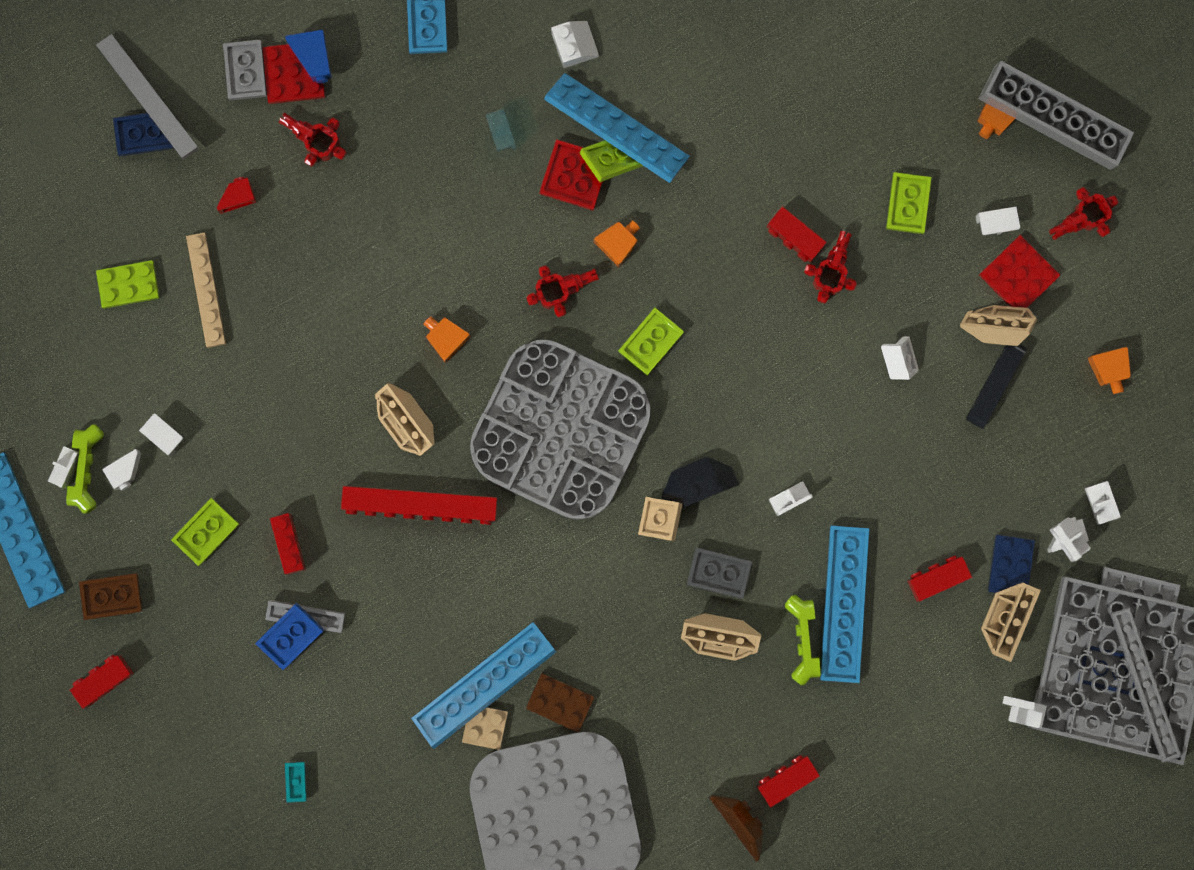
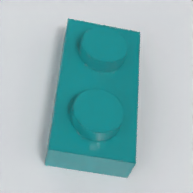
[285,762,307,803]

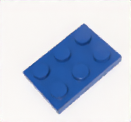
[255,603,324,670]

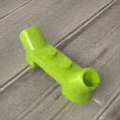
[66,424,104,514]
[785,595,821,686]

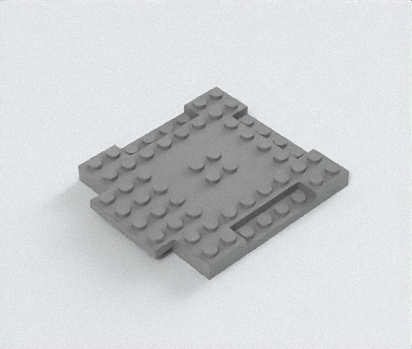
[1028,567,1194,765]

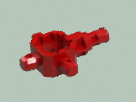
[279,113,347,167]
[1049,187,1118,240]
[804,231,857,304]
[526,265,599,318]

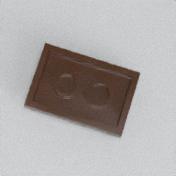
[79,573,143,620]
[526,673,594,733]

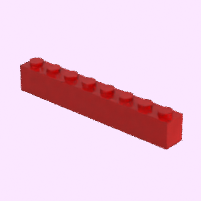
[341,486,498,525]

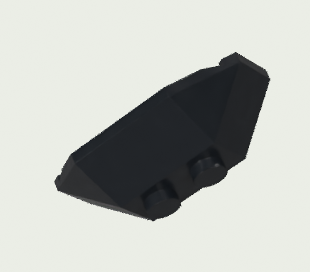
[661,457,739,509]

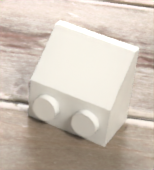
[551,21,599,68]

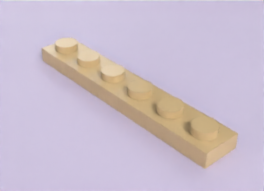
[186,233,226,348]

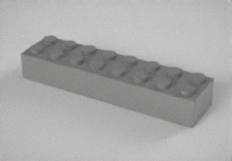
[978,61,1134,170]

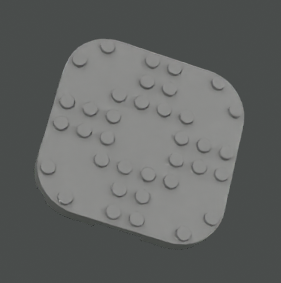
[470,340,650,520]
[470,732,641,870]

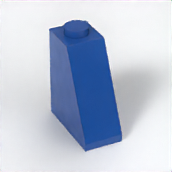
[285,30,332,83]

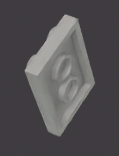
[223,40,267,101]

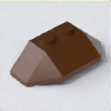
[709,795,763,862]

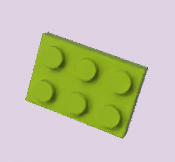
[580,140,643,182]
[886,172,931,234]
[96,260,160,309]
[618,308,684,376]
[171,498,240,567]

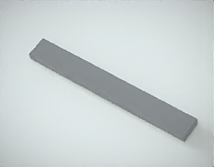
[96,34,199,160]
[1110,607,1182,763]

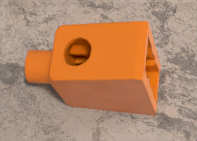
[978,103,1016,139]
[594,220,640,267]
[423,316,471,363]
[1088,347,1131,395]

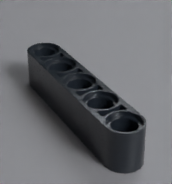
[966,344,1027,429]

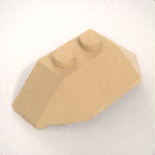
[960,305,1037,346]
[375,383,434,456]
[981,583,1041,662]
[681,613,761,661]

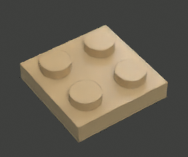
[638,497,682,542]
[462,707,508,750]

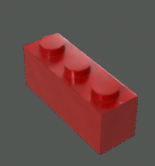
[767,206,827,263]
[270,513,306,575]
[907,555,972,602]
[70,654,134,709]
[757,755,820,808]

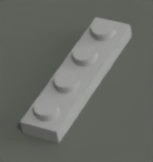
[265,600,346,633]

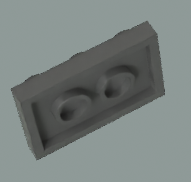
[686,548,752,599]

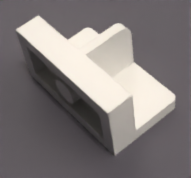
[976,207,1020,235]
[881,337,919,380]
[139,414,183,457]
[48,446,79,489]
[769,481,813,516]
[1085,481,1121,525]
[1050,517,1090,562]
[1003,696,1047,729]

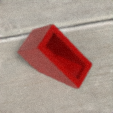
[217,177,257,214]

